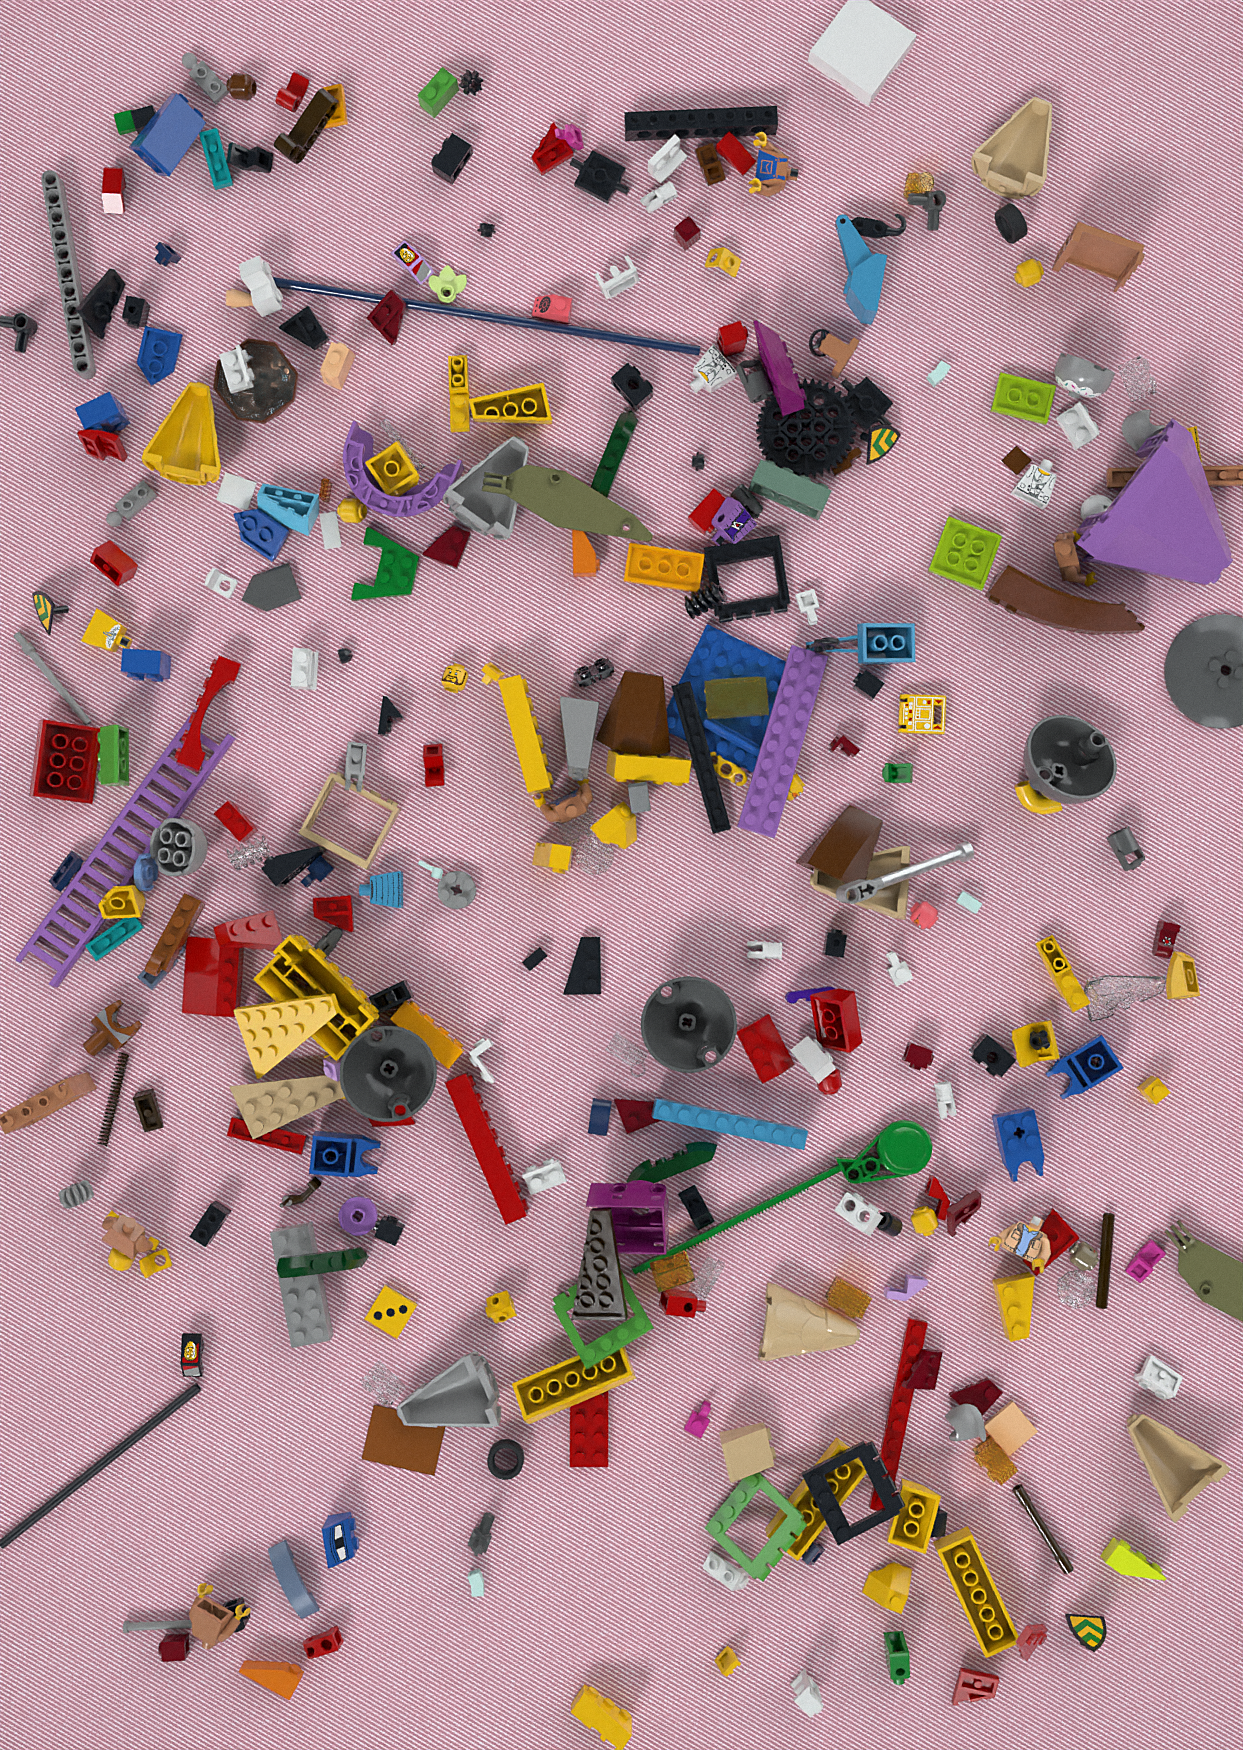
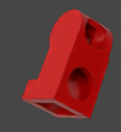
[302,1626,344,1659]

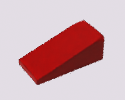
[716,132,756,176]

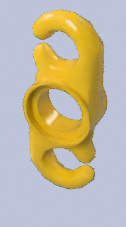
[710,752,748,786]

